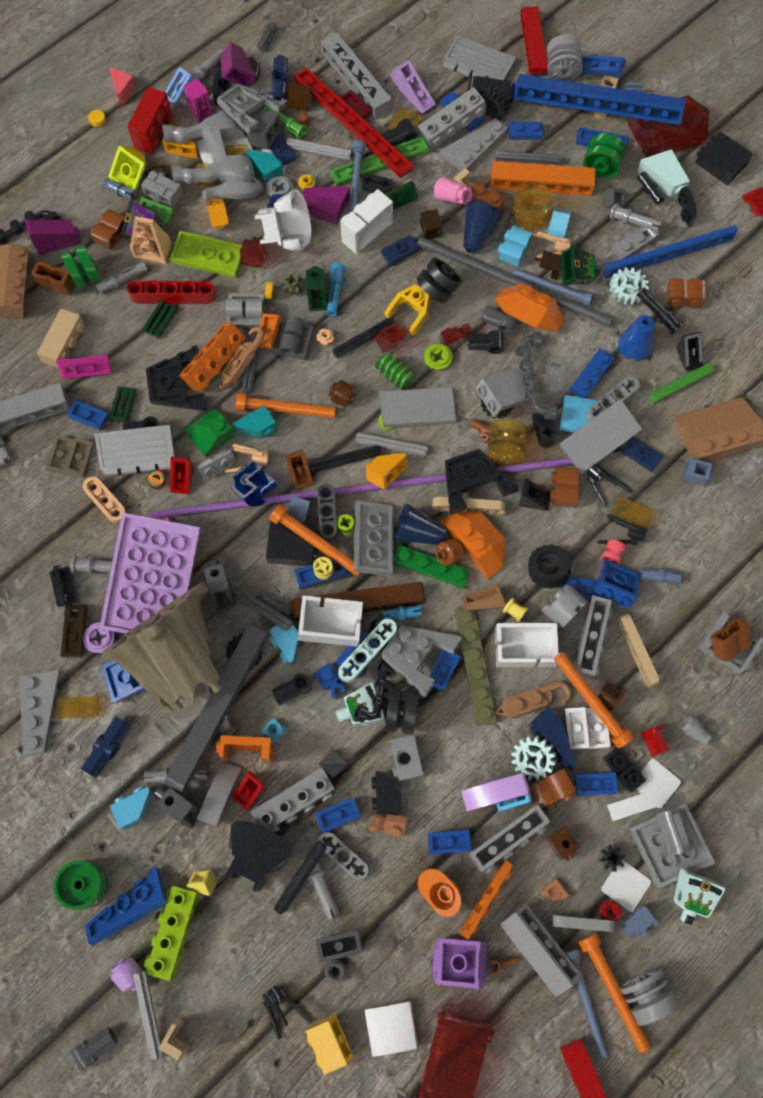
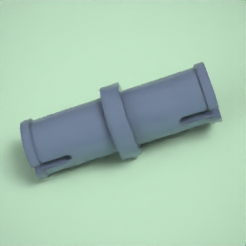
[102,178,137,201]
[639,567,681,584]

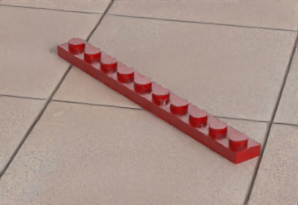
[294,67,414,178]

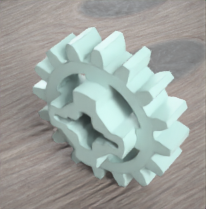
[609,267,649,305]
[511,735,557,781]

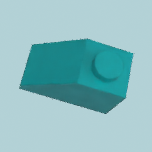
[246,150,284,185]
[233,405,278,439]

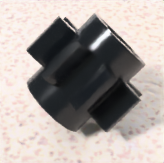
[598,845,626,872]

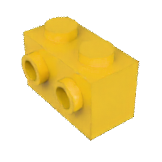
[306,1014,354,1075]

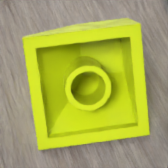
[108,145,146,195]

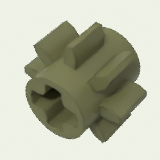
[281,273,303,296]

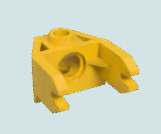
[384,284,432,336]

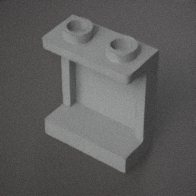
[475,368,531,417]
[698,612,763,674]

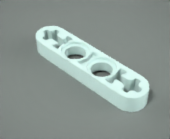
[338,619,397,683]

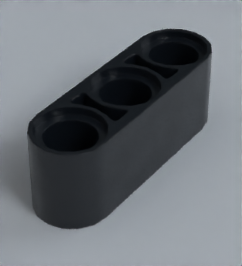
[466,76,515,103]

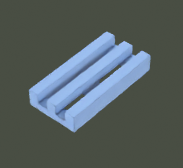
[165,67,194,106]

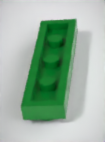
[393,545,471,589]

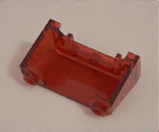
[628,95,709,158]
[415,1006,494,1098]

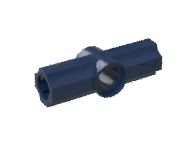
[272,55,288,101]
[81,716,131,779]

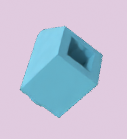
[269,618,300,667]
[110,786,154,830]

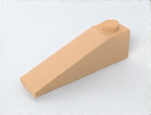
[130,216,172,264]

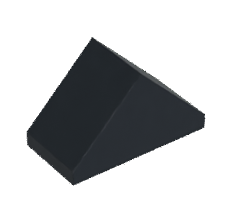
[676,332,703,371]
[519,479,550,511]

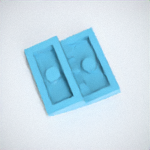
[559,395,600,433]

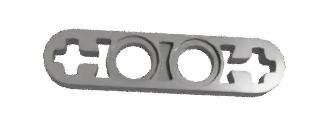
[586,376,640,421]

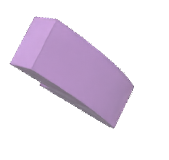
[461,773,530,811]

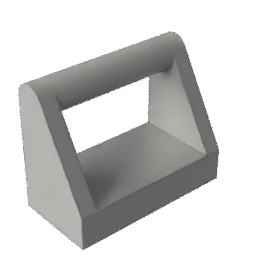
[656,809,692,856]

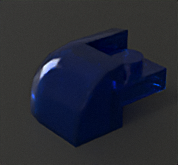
[230,460,278,507]

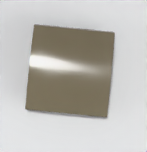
[45,434,93,477]

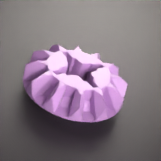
[83,622,115,653]

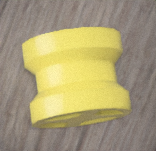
[313,557,333,580]

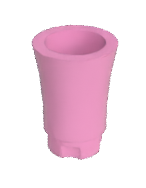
[434,176,473,205]

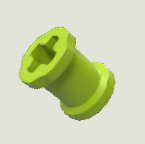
[337,514,355,537]

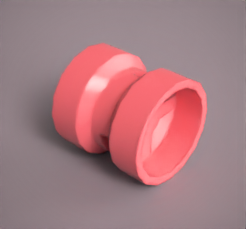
[602,540,626,565]

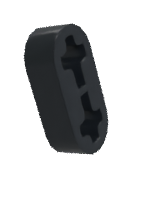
[361,174,393,194]

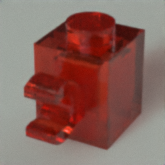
[239,237,267,268]
[374,323,409,353]

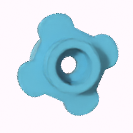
[262,719,286,743]

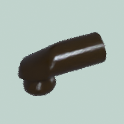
[144,165,170,177]

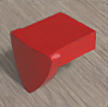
[742,187,763,217]
[641,723,669,757]

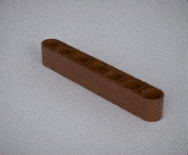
[290,582,426,621]

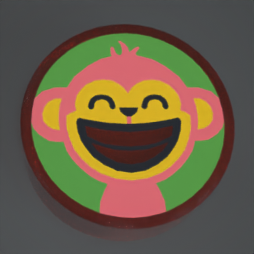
[146,470,166,490]

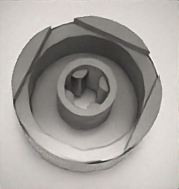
[541,584,588,630]

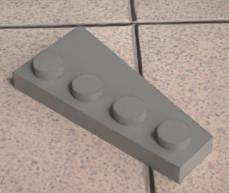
[439,118,508,171]
[19,670,61,756]

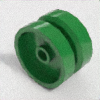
[583,133,626,178]
[60,244,101,291]
[54,860,108,910]

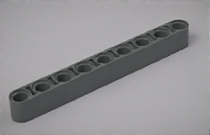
[164,623,270,794]

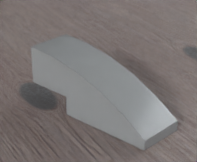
[197,762,242,827]

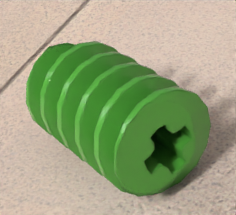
[374,352,414,390]

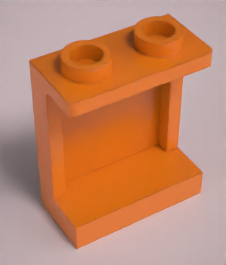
[216,735,275,764]

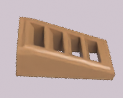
[462,585,506,610]

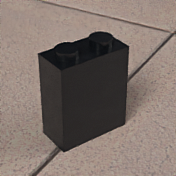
[695,131,753,186]
[266,521,320,566]

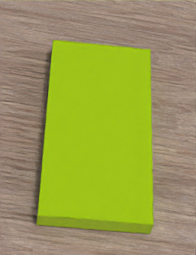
[169,231,246,278]

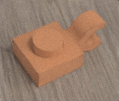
[369,814,407,837]

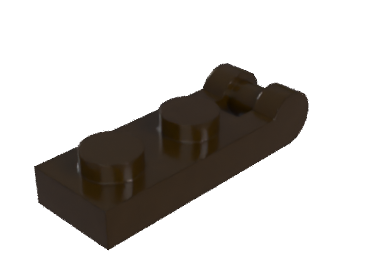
[60,604,88,658]

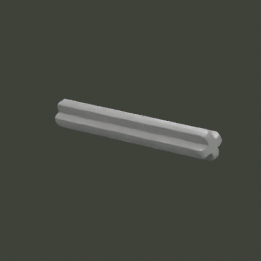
[287,137,352,160]
[355,432,428,456]
[133,970,164,1060]

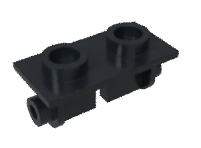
[50,565,77,607]

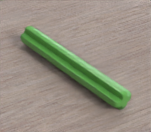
[650,363,714,403]

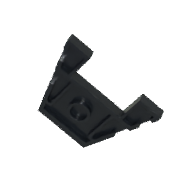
[146,345,208,411]
[444,449,519,515]

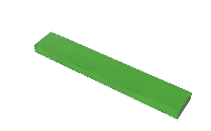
[330,136,429,187]

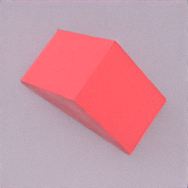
[109,68,136,105]

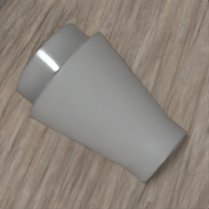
[680,716,712,745]

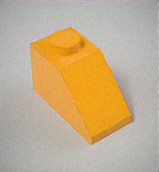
[162,125,198,159]
[206,198,229,229]
[366,453,407,490]

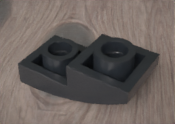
[212,66,229,105]
[677,186,697,227]
[602,747,646,793]

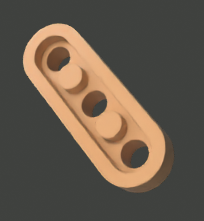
[83,477,126,523]

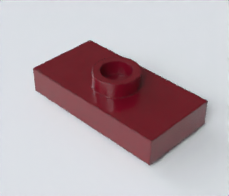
[340,89,372,119]

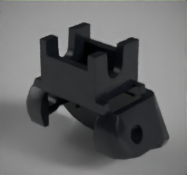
[225,821,294,892]

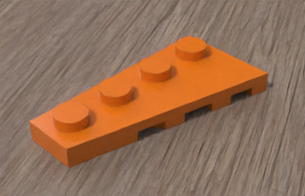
[458,860,513,940]

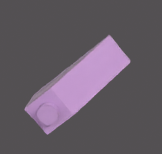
[390,60,436,114]

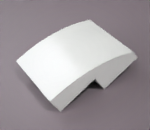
[565,707,611,750]
[365,1001,419,1057]

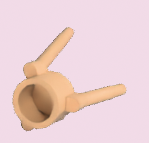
[532,232,570,258]
[224,443,269,473]

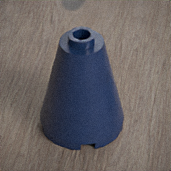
[463,201,500,253]
[393,503,448,545]

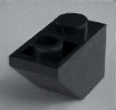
[372,771,402,815]

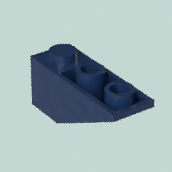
[528,707,576,771]

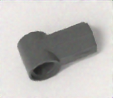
[481,306,519,335]
[70,1027,118,1072]

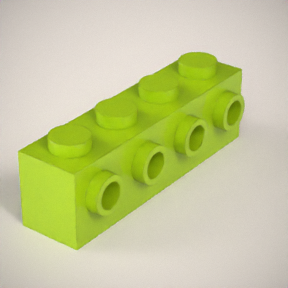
[144,886,200,981]

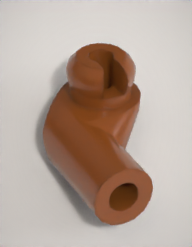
[471,419,492,443]

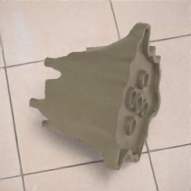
[101,581,222,714]

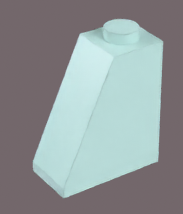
[637,149,690,197]

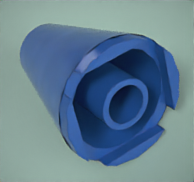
[618,315,655,361]

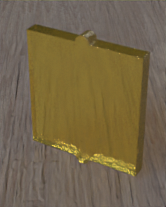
[386,107,423,131]

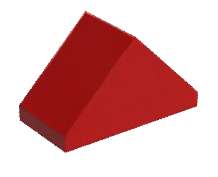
[170,456,195,495]
[232,771,268,812]

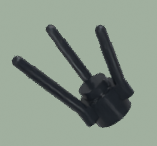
[587,463,632,507]
[597,514,647,545]
[262,985,312,1040]

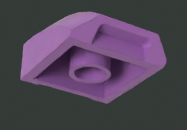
[432,938,488,989]

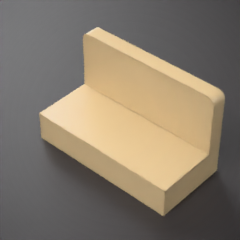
[158,1018,190,1061]

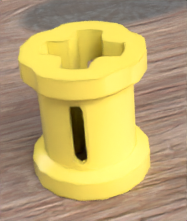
[503,597,528,623]

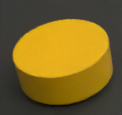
[88,110,106,127]
[265,281,273,300]

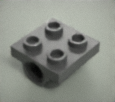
[270,316,314,360]

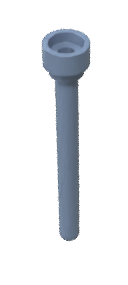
[350,140,366,212]
[512,269,594,307]
[564,948,608,1059]

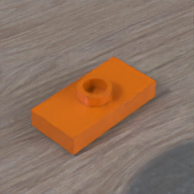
[256,313,282,349]

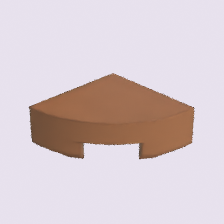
[539,878,570,900]

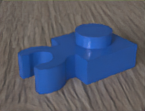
[313,662,346,700]

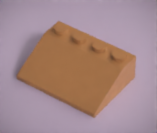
[0,244,30,319]
[674,397,763,462]

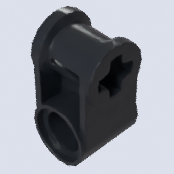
[532,413,556,448]

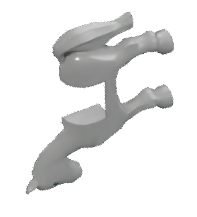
[162,92,270,201]

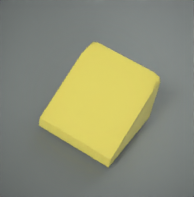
[186,870,217,896]

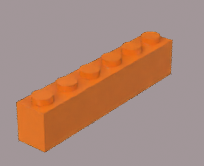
[490,161,595,196]

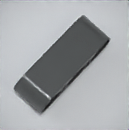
[317,484,337,541]

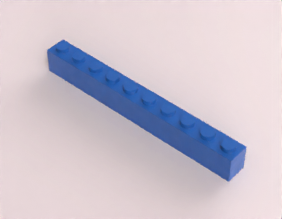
[514,74,686,125]

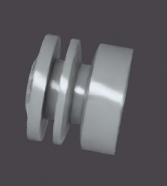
[547,34,583,81]
[620,968,680,1026]

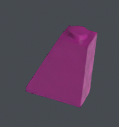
[221,42,257,87]
[302,186,350,225]
[25,219,81,255]

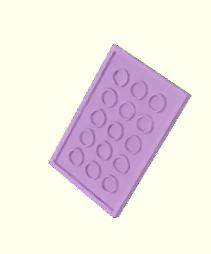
[100,513,201,633]

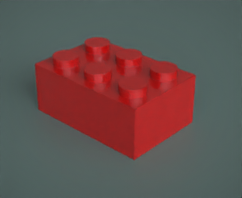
[127,87,173,155]

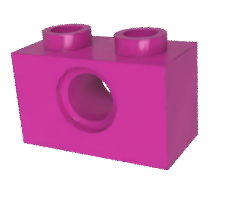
[183,78,213,123]

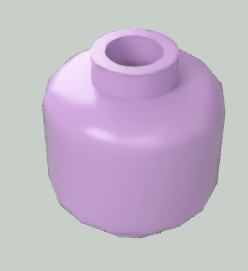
[111,957,143,992]

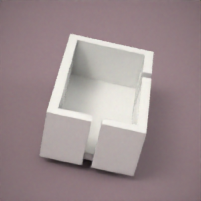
[340,189,393,254]
[298,595,363,647]
[495,623,558,668]

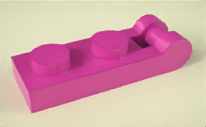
[56,354,111,379]

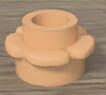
[317,328,334,346]

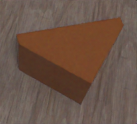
[285,450,313,490]

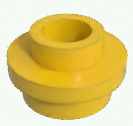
[298,175,315,190]

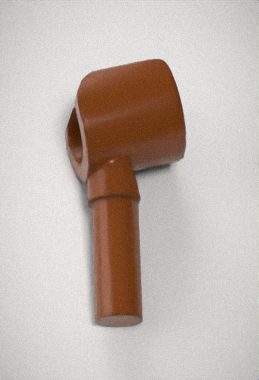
[298,111,310,125]
[489,957,518,974]

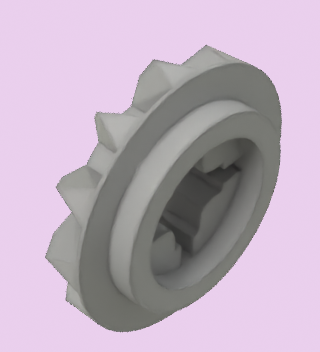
[266,176,293,200]

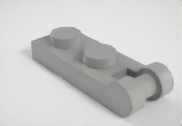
[611,227,661,260]

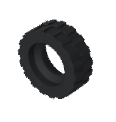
[528,544,571,589]

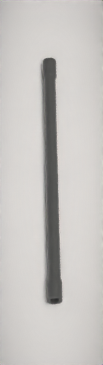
[417,236,613,327]

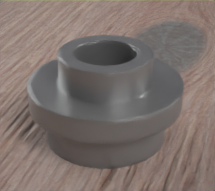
[324,960,346,983]

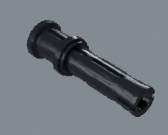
[636,287,684,335]

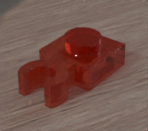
[440,324,471,346]

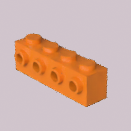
[179,323,246,391]

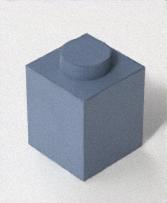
[287,496,313,524]

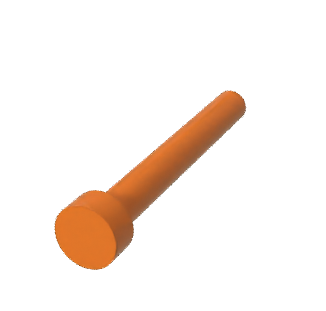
[236,392,336,418]
[269,503,359,576]
[553,651,634,748]
[578,932,651,1053]

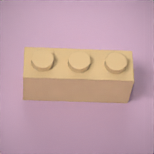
[37,308,84,367]

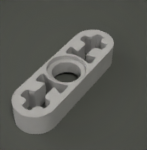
[318,832,369,881]
[552,915,615,932]

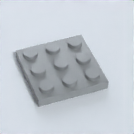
[629,804,715,889]

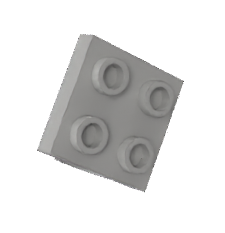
[226,293,265,328]

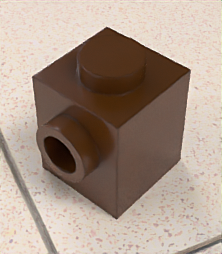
[287,82,312,110]
[546,826,580,861]

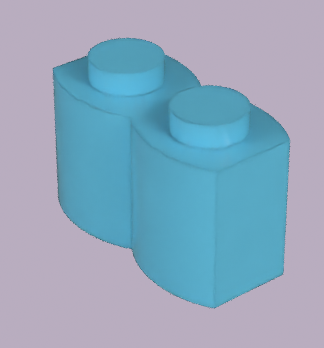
[497,225,533,266]

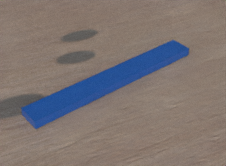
[603,225,738,279]

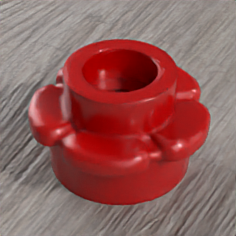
[600,901,621,922]

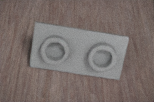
[196,449,237,482]

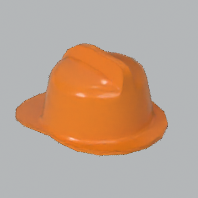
[418,869,461,917]

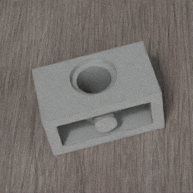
[387,735,423,783]

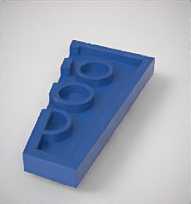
[85,866,167,946]

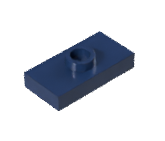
[268,133,296,166]
[380,235,419,266]
[621,436,664,473]

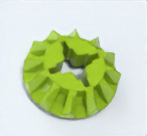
[424,344,452,371]

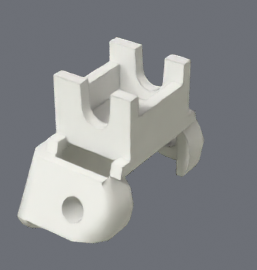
[255,189,312,251]

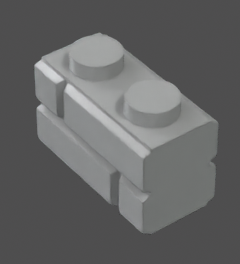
[142,171,184,208]

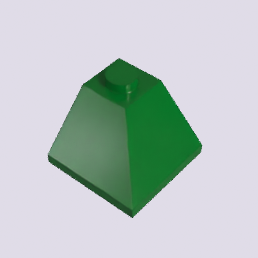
[184,409,235,457]

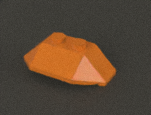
[495,283,565,332]
[439,511,506,579]

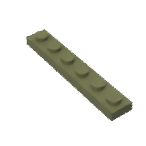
[454,608,497,726]

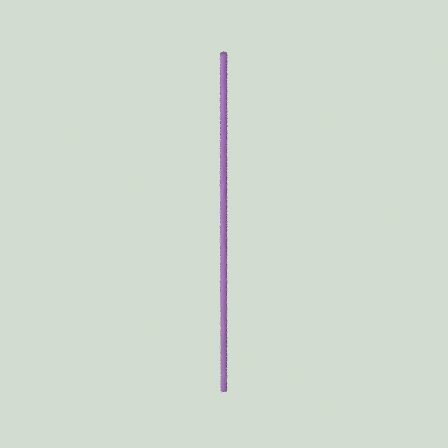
[149,458,573,519]

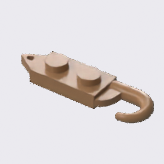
[219,327,264,390]
[495,681,572,719]

